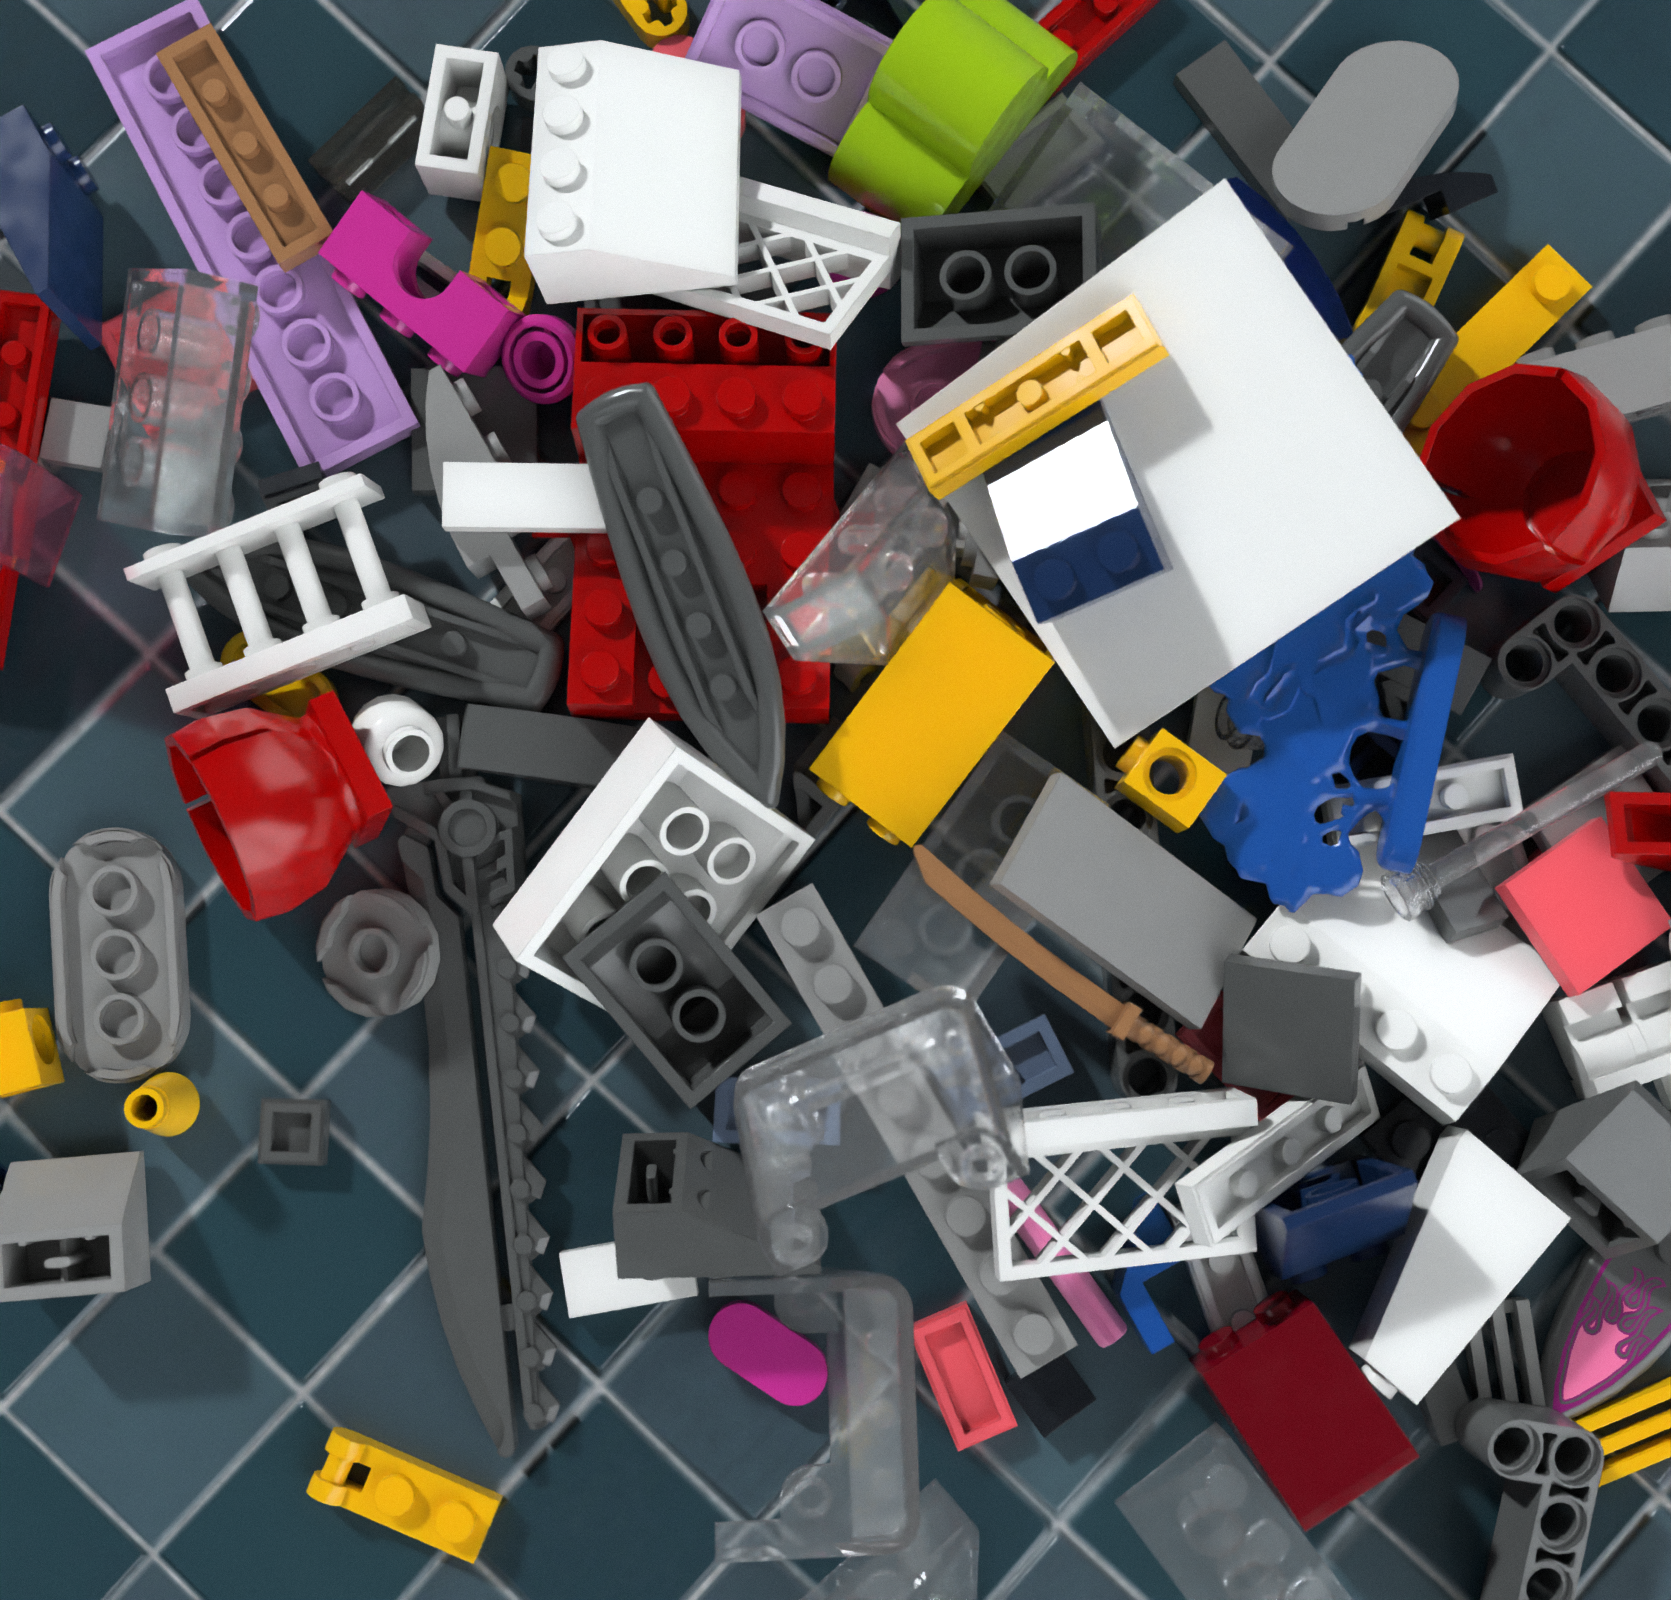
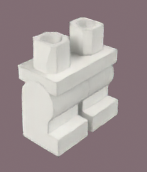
[1541,960,1671,1110]

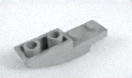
[425,365,554,621]

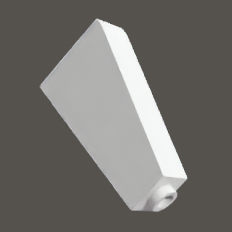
[1349,1125,1571,1405]

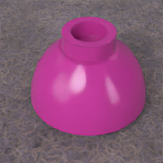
[502,314,576,404]

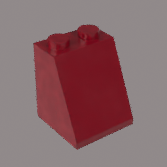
[1188,1289,1420,1532]

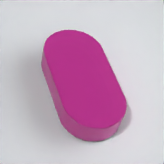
[708,1300,828,1406]

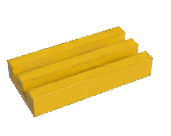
[1571,1376,1671,1487]

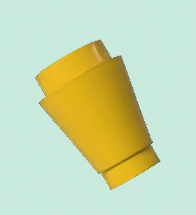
[124,1072,200,1137]

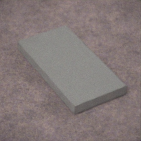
[989,772,1257,1029]

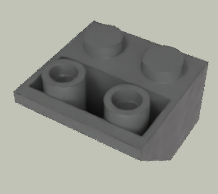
[1517,1080,1671,1260]

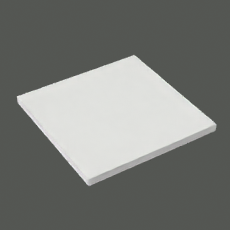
[896,179,1460,748]

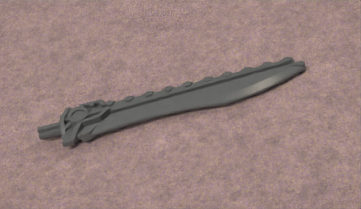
[386,714,561,1458]

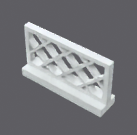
[653,176,901,350]
[979,1087,1258,1282]

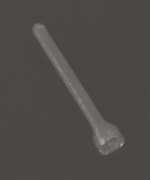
[1380,741,1663,921]

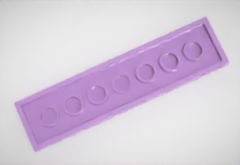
[85,0,421,477]

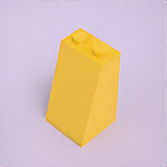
[809,578,1055,848]

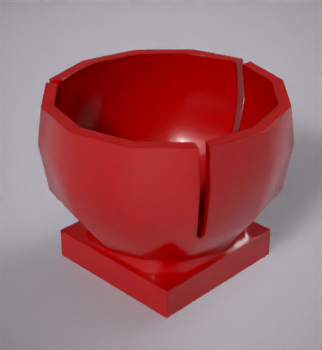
[1420,363,1667,594]
[164,690,393,921]

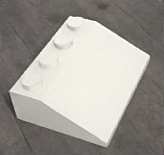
[524,40,742,304]
[492,717,816,1011]
[1240,844,1560,1125]

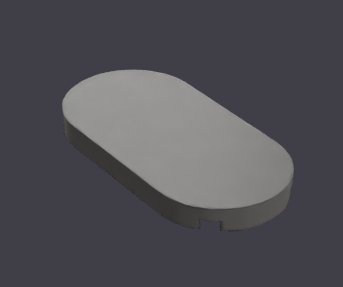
[1272,41,1459,231]
[49,827,191,1084]

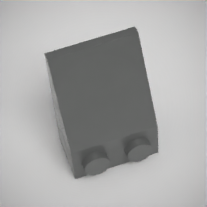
[562,871,792,1110]

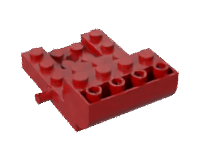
[532,308,878,724]

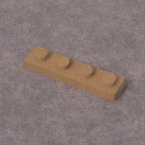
[156,23,333,273]

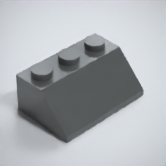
[901,202,1102,347]

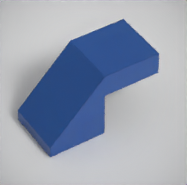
[1110,1192,1180,1355]

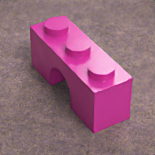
[318,190,527,378]

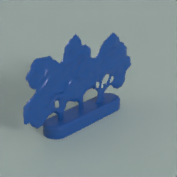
[1199,549,1467,913]

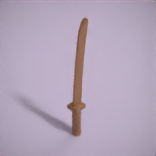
[913,845,1214,1084]

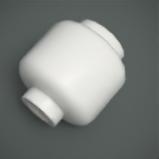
[352,694,444,787]

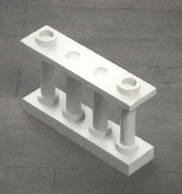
[124,472,432,719]

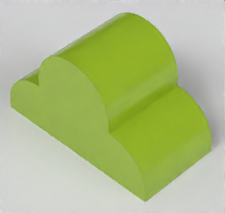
[828,0,1078,228]

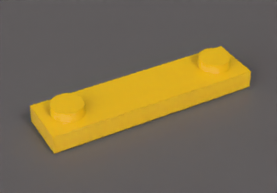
[1403,244,1592,457]
[905,293,1170,500]

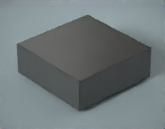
[257,1097,331,1166]

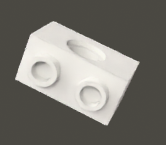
[415,44,509,202]

